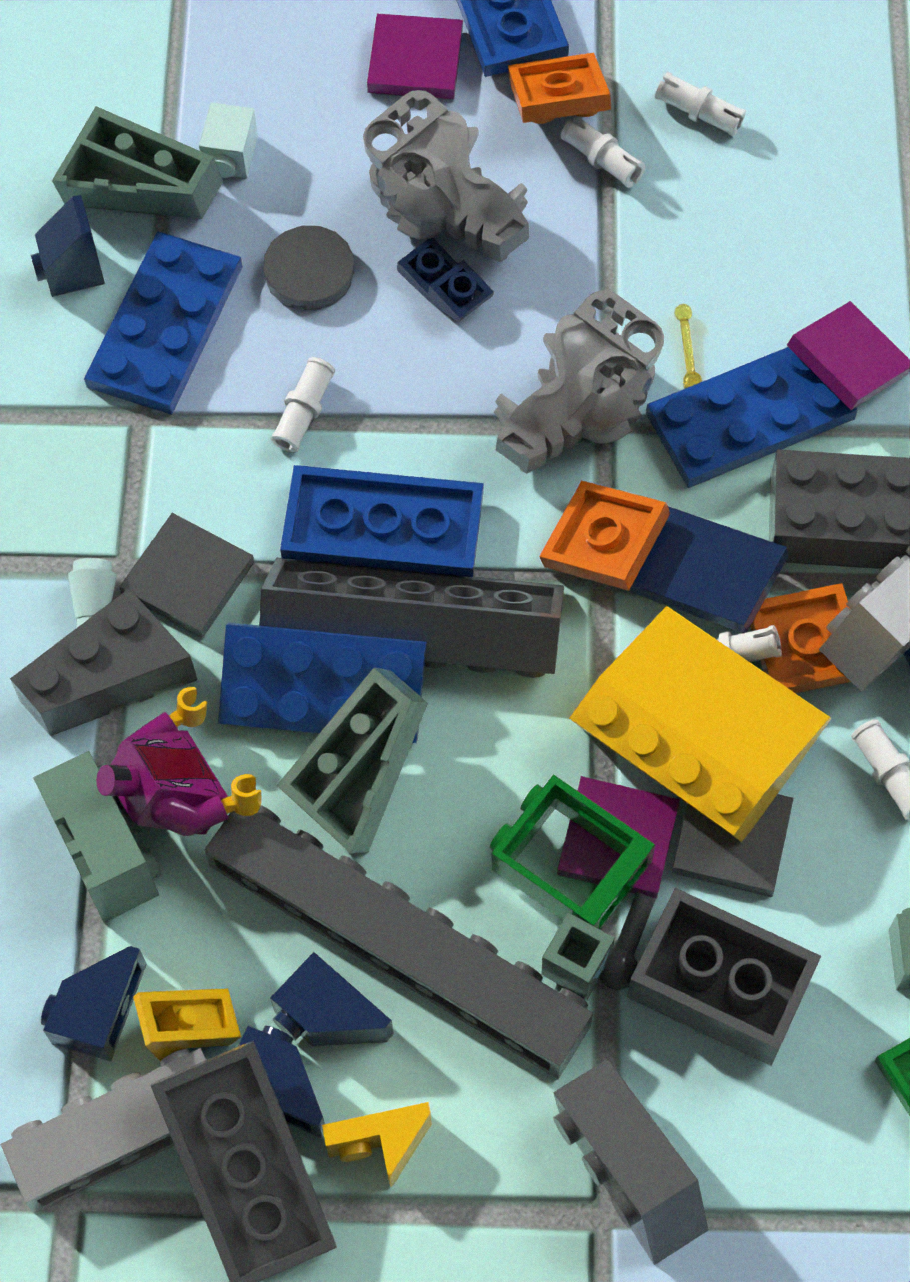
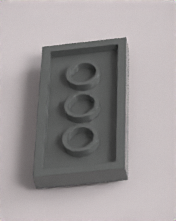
[151,1040,337,1282]

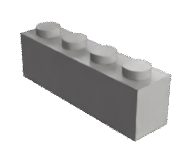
[0,1048,206,1214]

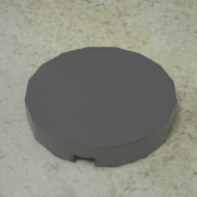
[263,225,354,310]

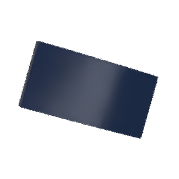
[397,238,494,322]

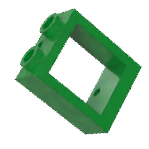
[490,774,655,930]

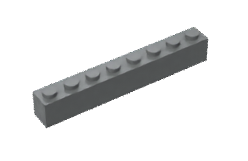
[204,805,593,1079]

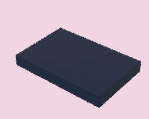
[622,506,788,633]

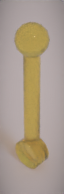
[674,303,702,389]

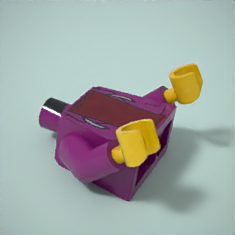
[96,687,262,836]

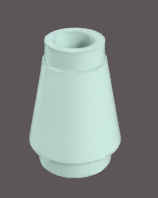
[68,558,117,627]

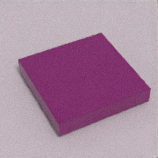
[367,13,463,99]
[787,301,910,410]
[557,776,680,899]

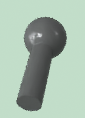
[600,892,655,990]

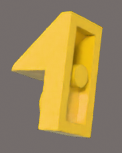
[133,988,241,1062]
[322,1102,432,1187]

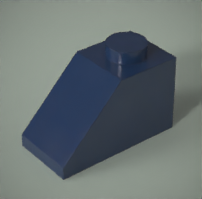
[31,195,105,297]
[41,946,147,1062]
[270,952,394,1046]
[238,1026,325,1138]

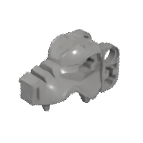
[363,90,529,262]
[494,290,664,474]

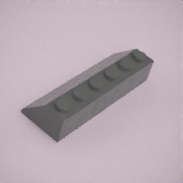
[259,557,564,678]

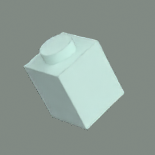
[199,102,258,179]

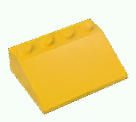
[569,606,831,842]

